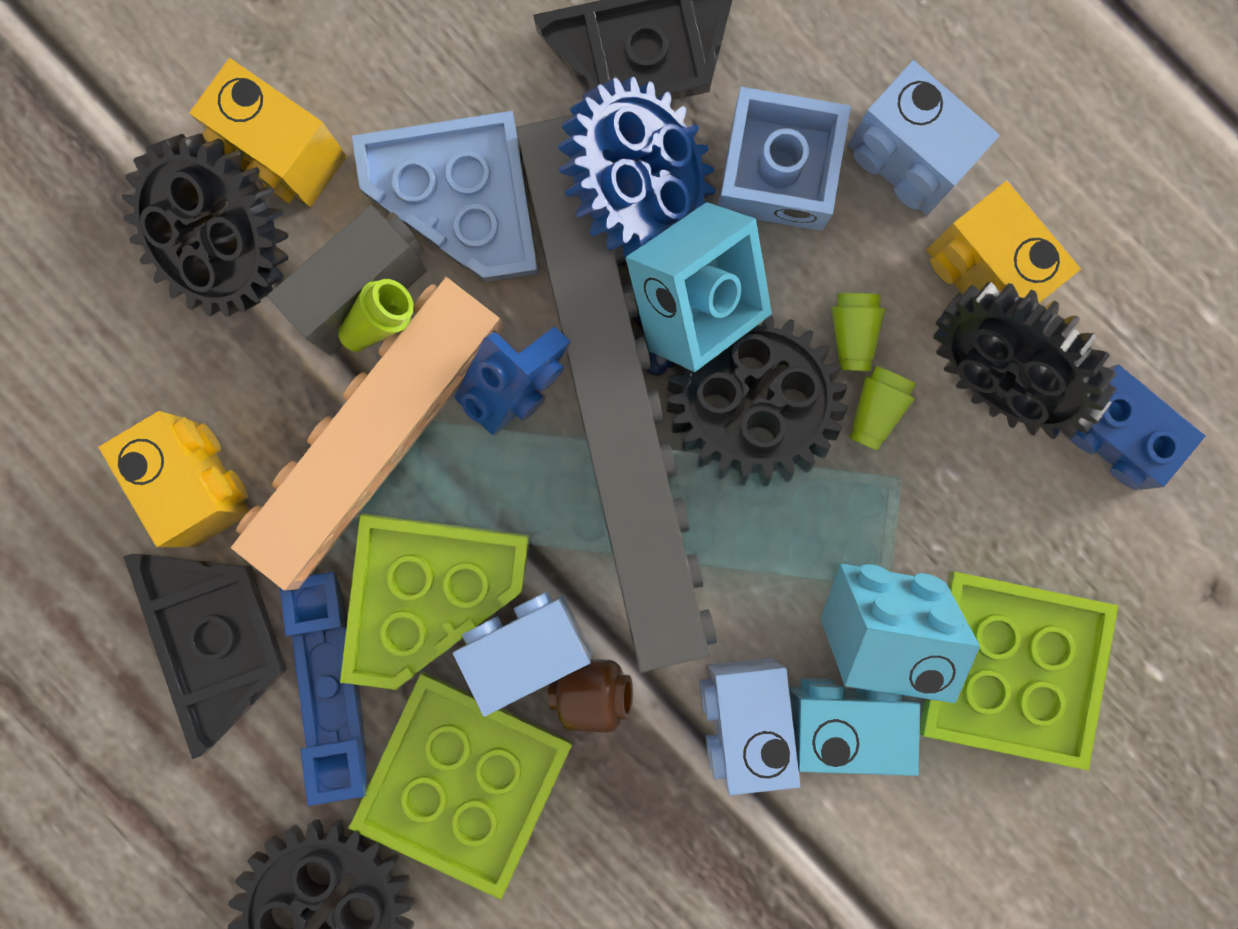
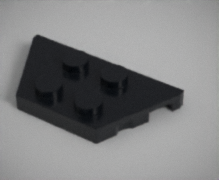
[533,0,733,100]
[123,553,287,759]

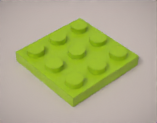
[920,571,1119,771]
[349,672,573,900]

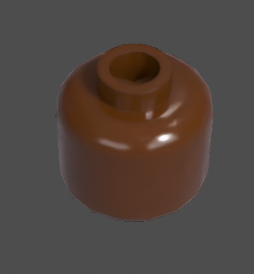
[548,659,633,733]

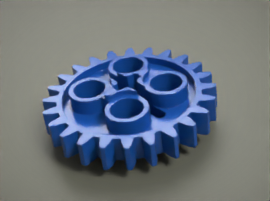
[558,77,716,258]

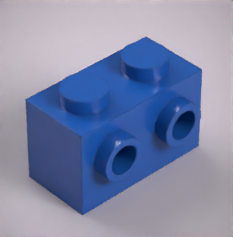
[1069,364,1206,490]

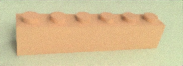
[230,277,505,591]

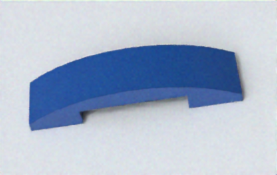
[279,572,366,806]

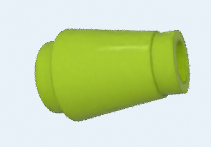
[338,279,414,352]
[831,293,886,371]
[848,366,916,451]

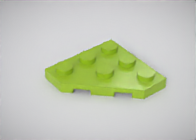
[340,514,530,690]

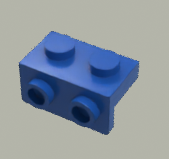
[455,326,571,436]

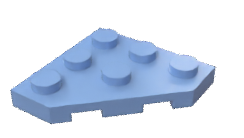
[352,111,539,282]

